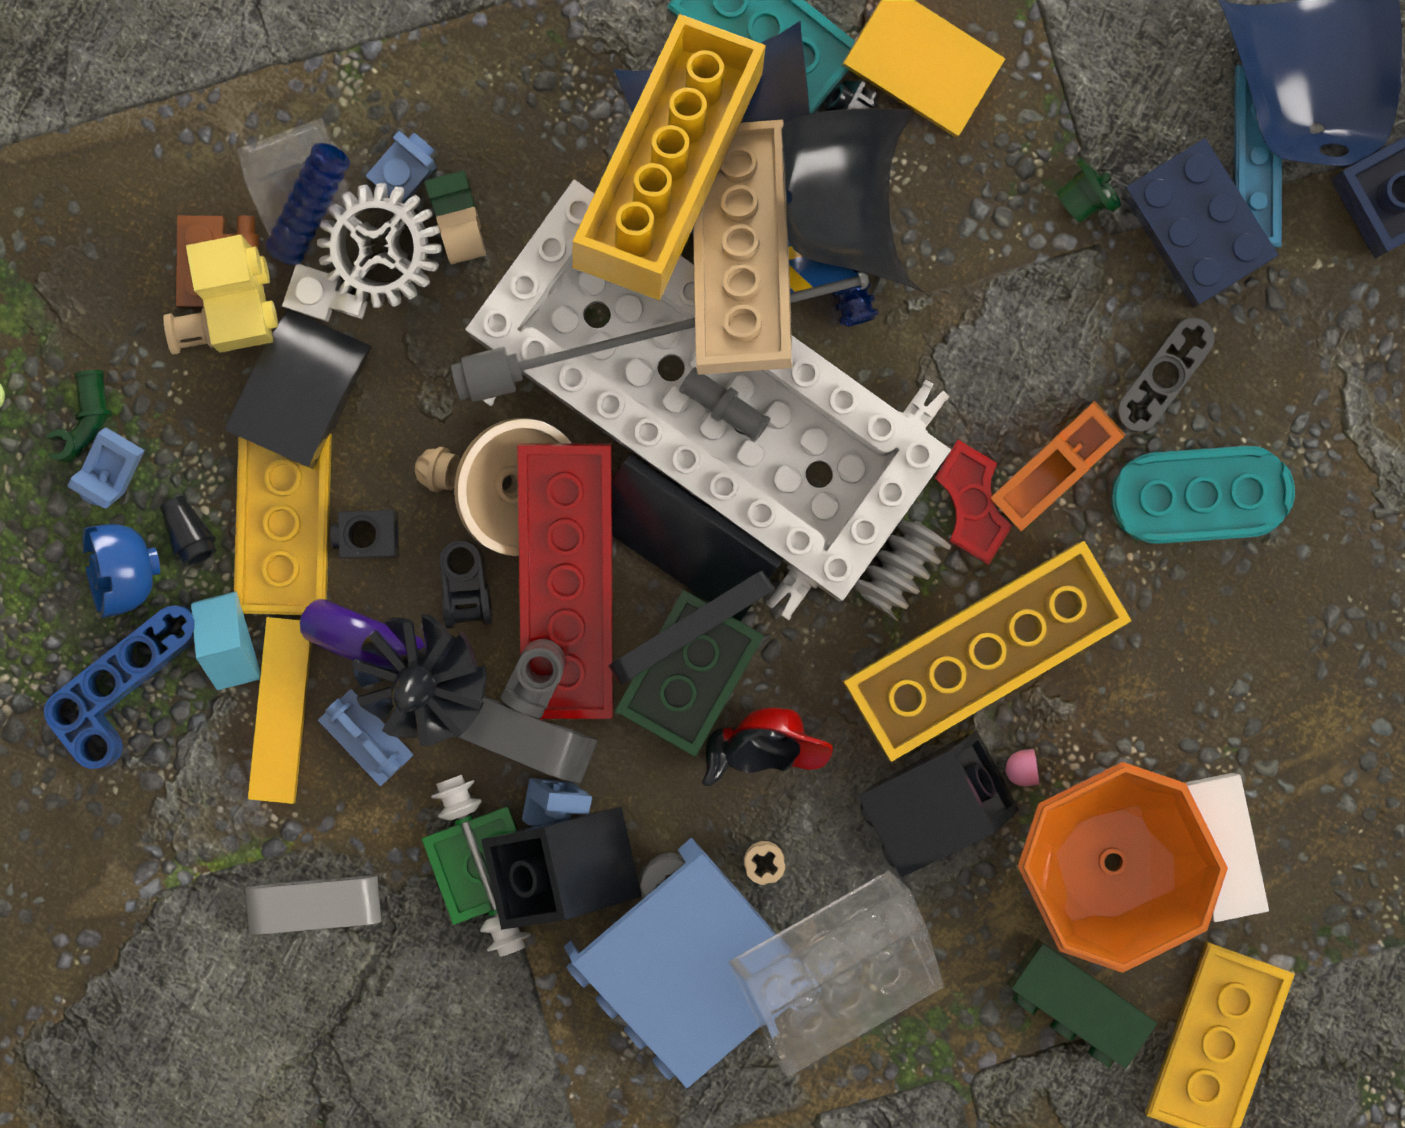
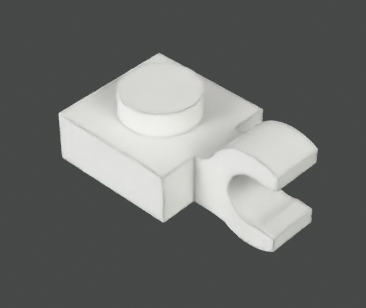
[282,263,368,322]

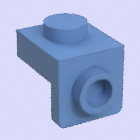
[68,427,145,508]

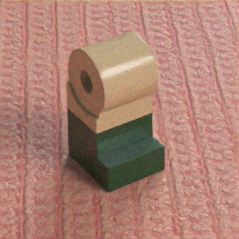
[424,170,486,265]

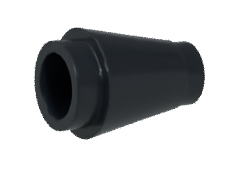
[160,496,217,567]

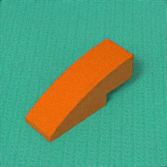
[990,401,1125,531]

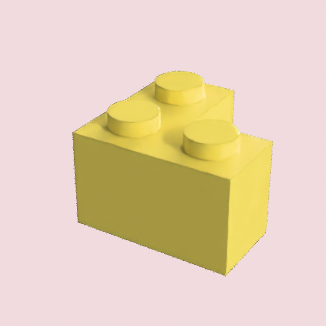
[186,235,278,353]

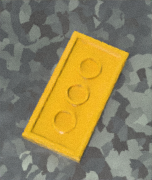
[234,434,332,615]
[1145,941,1295,1128]

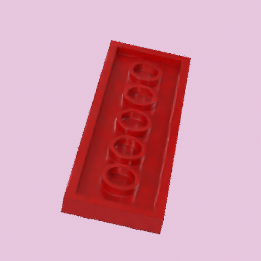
[517,443,614,719]

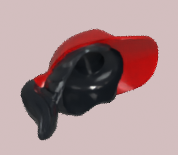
[702,707,833,786]

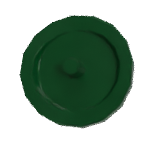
[1056,158,1121,223]

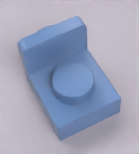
[366,131,437,204]
[522,778,592,825]

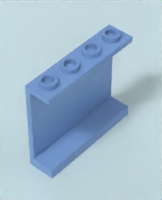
[564,838,814,1088]

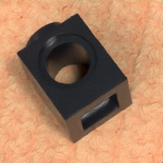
[331,510,400,559]

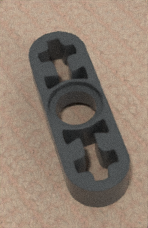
[1115,318,1215,433]

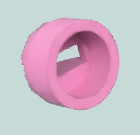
[1005,749,1039,787]

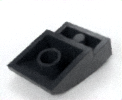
[224,309,372,470]

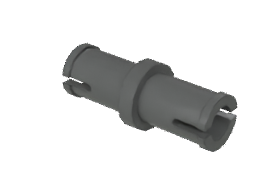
[679,367,771,443]

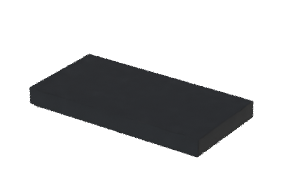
[612,454,783,622]

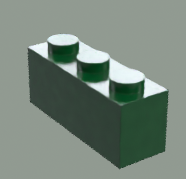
[1007,939,1157,1069]

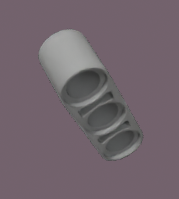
[245,875,381,935]

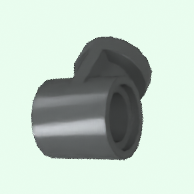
[500,639,566,718]

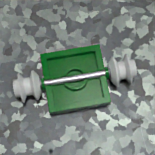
[422,775,531,957]

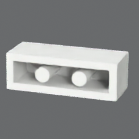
[1185,773,1269,922]

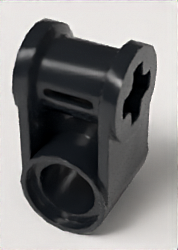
[440,540,493,629]

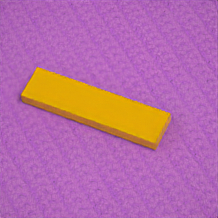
[248,617,312,804]

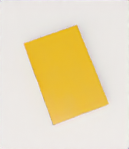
[841,0,1005,138]

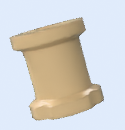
[163,308,213,355]
[744,841,785,885]

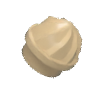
[415,447,461,493]

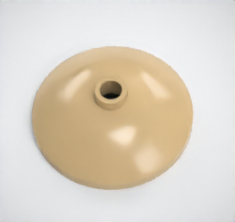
[454,418,571,556]

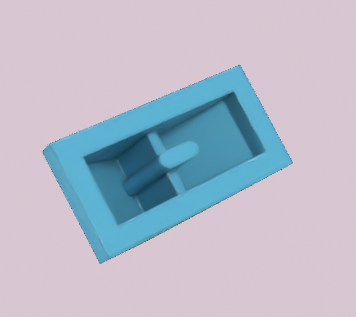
[191,591,261,690]

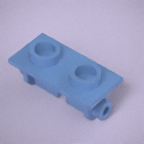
[318,689,414,786]

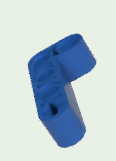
[44,606,195,769]

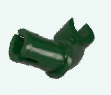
[46,370,113,463]

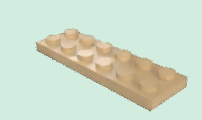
[693,120,793,375]

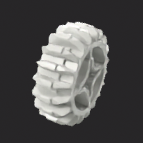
[317,183,442,308]

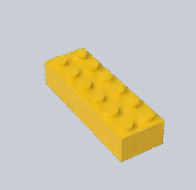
[572,14,766,301]
[842,541,1131,762]

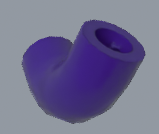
[300,599,425,669]

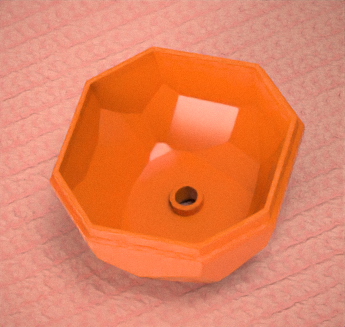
[1017,762,1228,973]

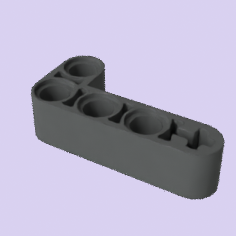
[454,696,598,783]

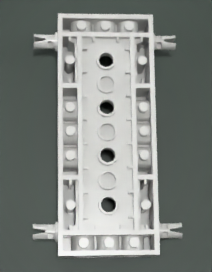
[465,179,951,620]

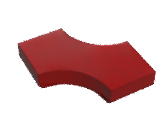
[933,440,1012,565]

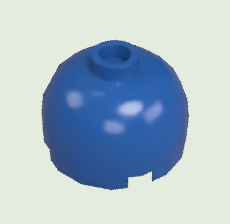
[82,524,160,618]

